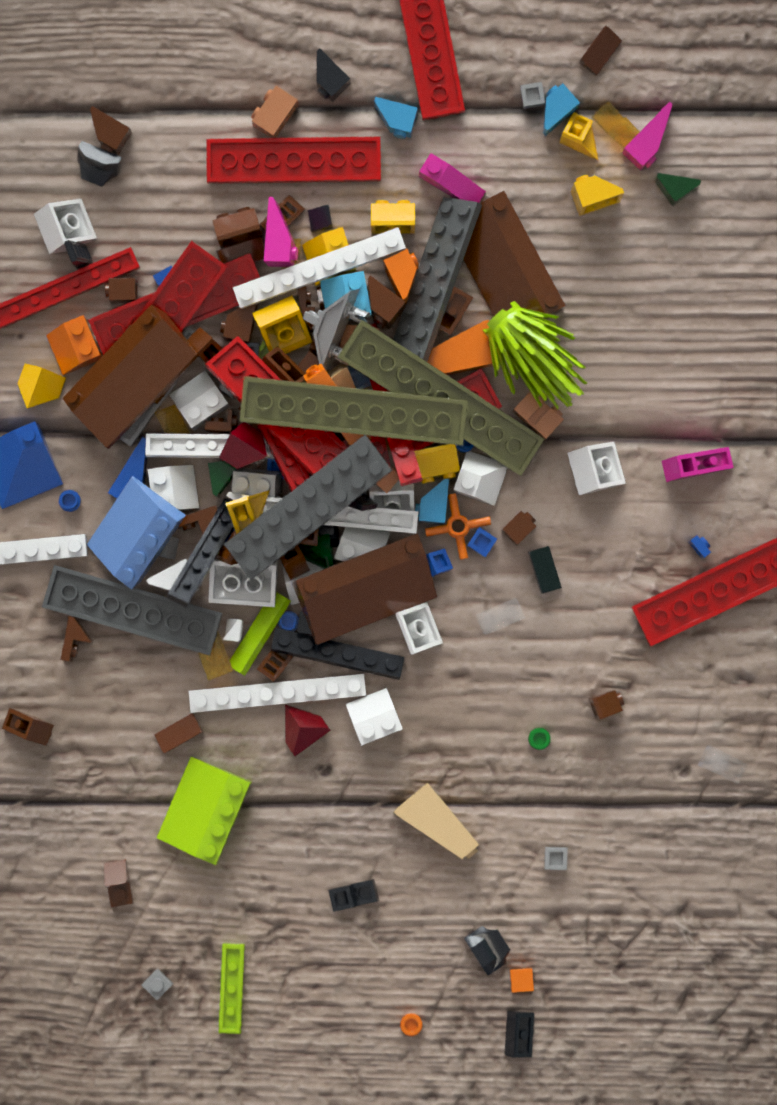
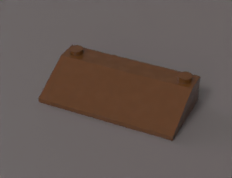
[463,191,566,319]
[62,305,199,449]
[292,533,437,645]

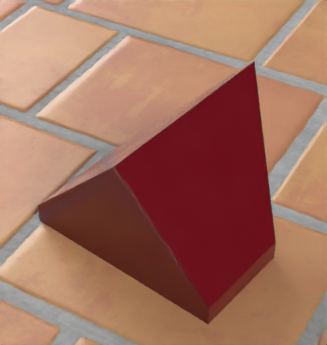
[219,422,268,470]
[285,704,331,756]

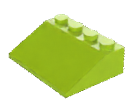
[157,756,252,865]

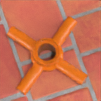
[425,493,491,560]

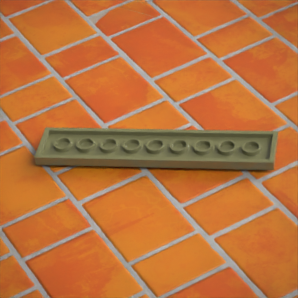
[337,320,544,476]
[240,376,468,445]

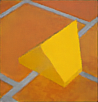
[559,112,599,161]
[18,364,66,409]
[226,490,270,534]

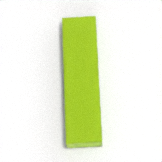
[227,592,291,676]
[218,943,245,1034]

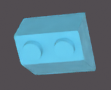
[320,271,372,321]

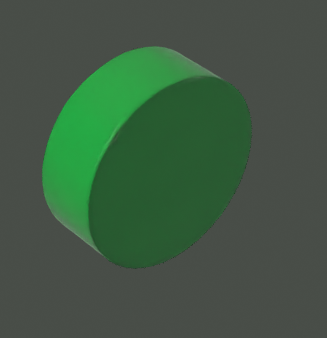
[528,728,551,750]

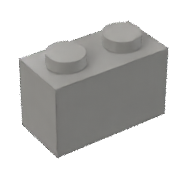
[232,468,282,497]

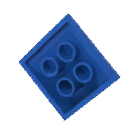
[0,421,63,509]

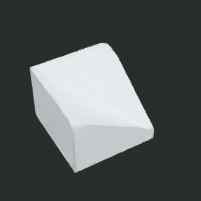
[223,619,244,642]

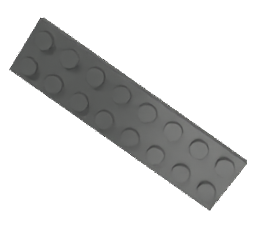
[393,197,482,362]
[224,435,393,580]
[42,565,223,656]

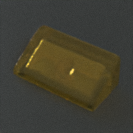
[155,404,190,434]
[198,631,233,681]

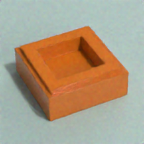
[510,968,534,992]

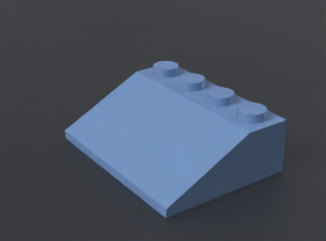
[87,476,186,589]

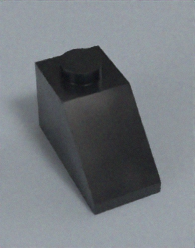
[317,48,351,102]

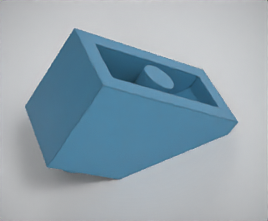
[543,83,580,136]
[374,97,418,139]
[415,479,449,525]

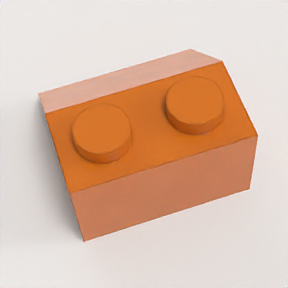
[383,249,419,304]
[46,315,102,376]

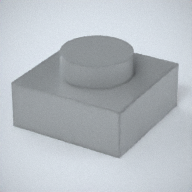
[520,82,545,109]
[544,847,568,870]
[142,968,173,1000]

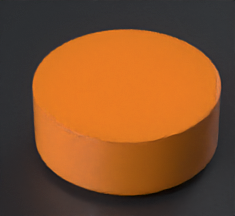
[400,1013,422,1036]

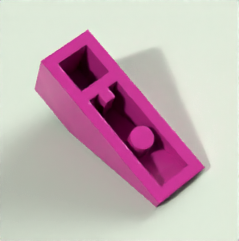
[622,102,673,171]
[419,153,486,203]
[264,197,298,267]
[662,447,734,482]

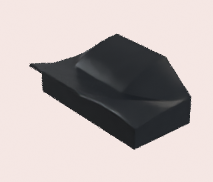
[77,141,122,187]
[464,926,511,976]

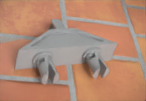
[303,289,370,371]

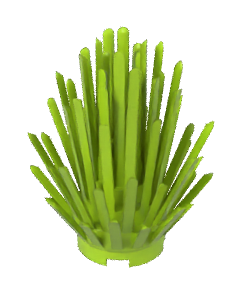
[483,301,588,410]

